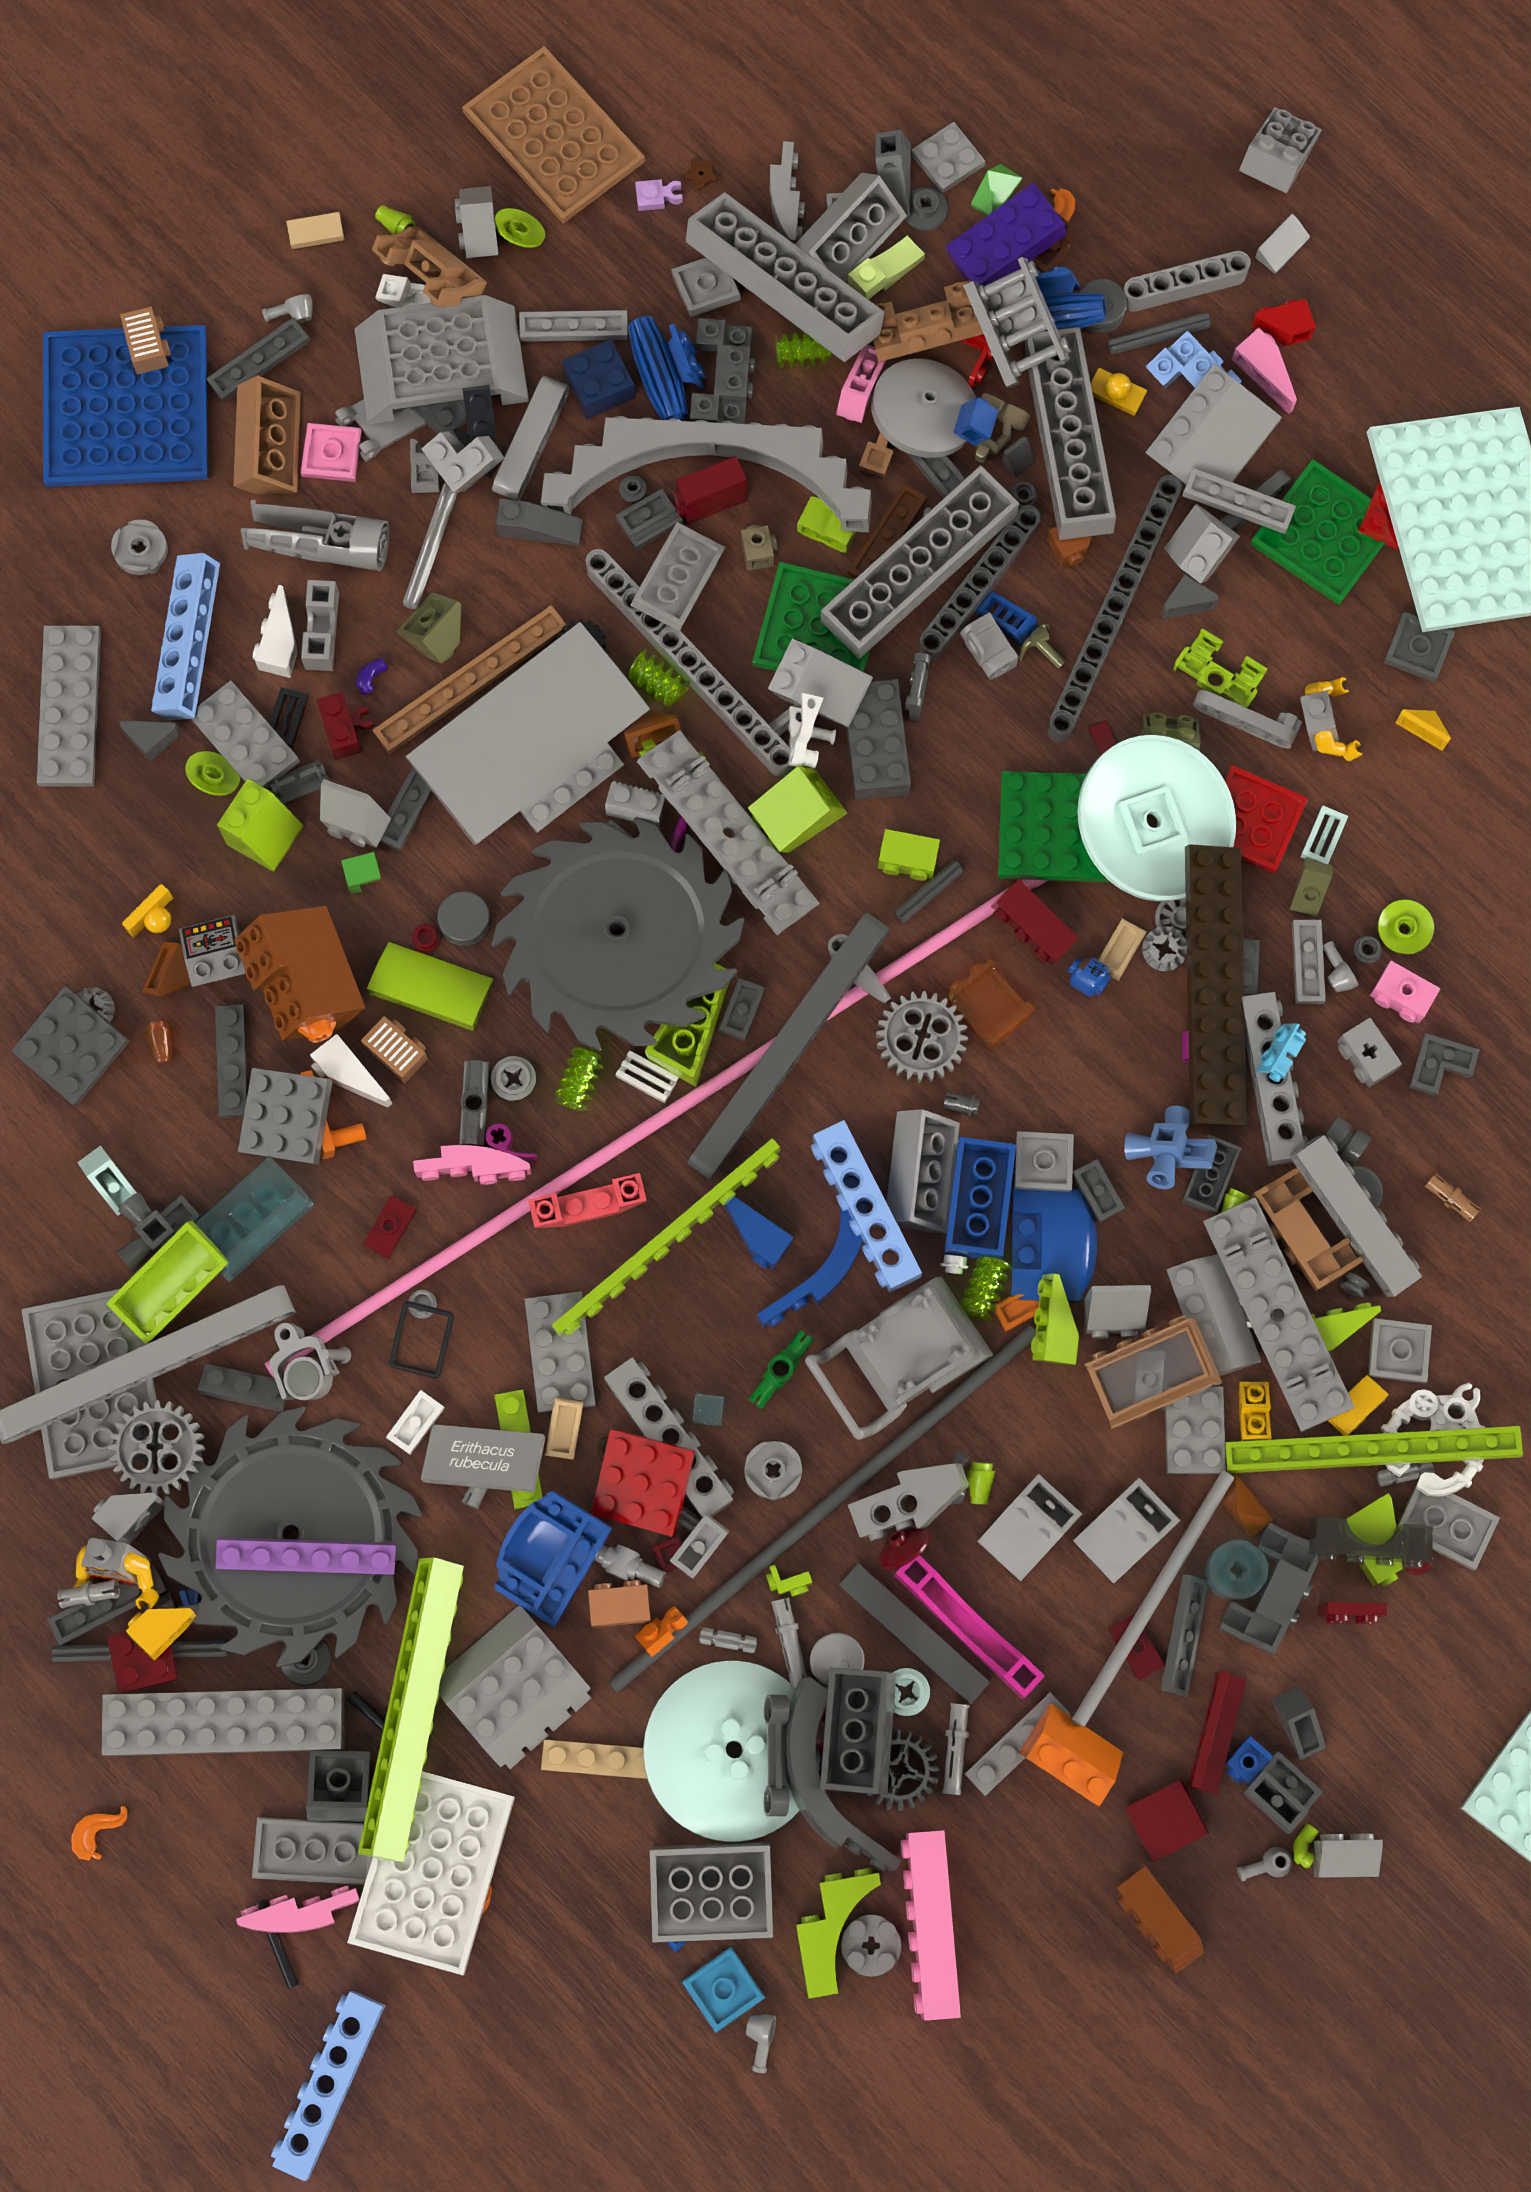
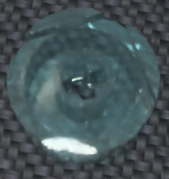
[1205,1540,1268,1602]

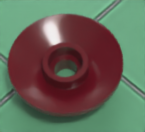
[878,1527,930,1570]

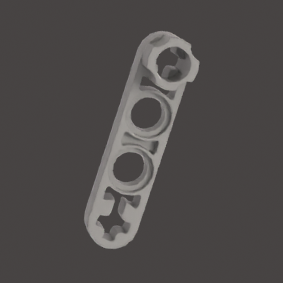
[1193,690,1302,749]

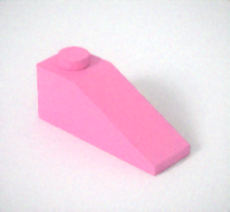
[1232,328,1297,414]
[836,345,887,423]

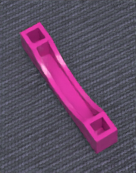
[894,1555,1045,1699]

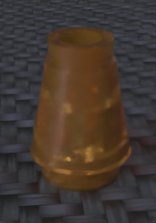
[144,1021,172,1063]

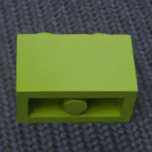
[878,829,940,881]

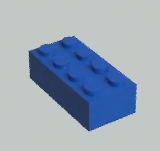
[943,1137,1016,1262]

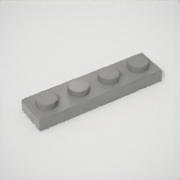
[519,310,628,342]
[1182,468,1296,534]
[964,1692,1070,1796]

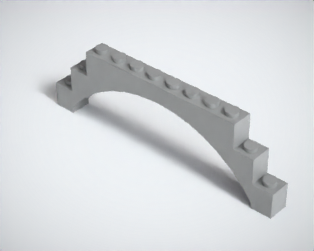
[541,416,872,532]

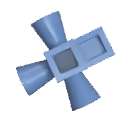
[1125,1106,1217,1189]

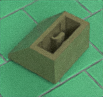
[1141,712,1200,751]

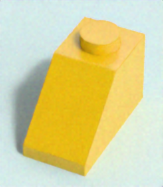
[126,1608,196,1661]

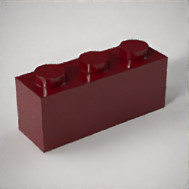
[991,879,1079,965]

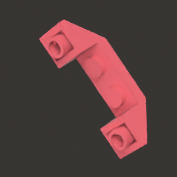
[528,1173,647,1228]

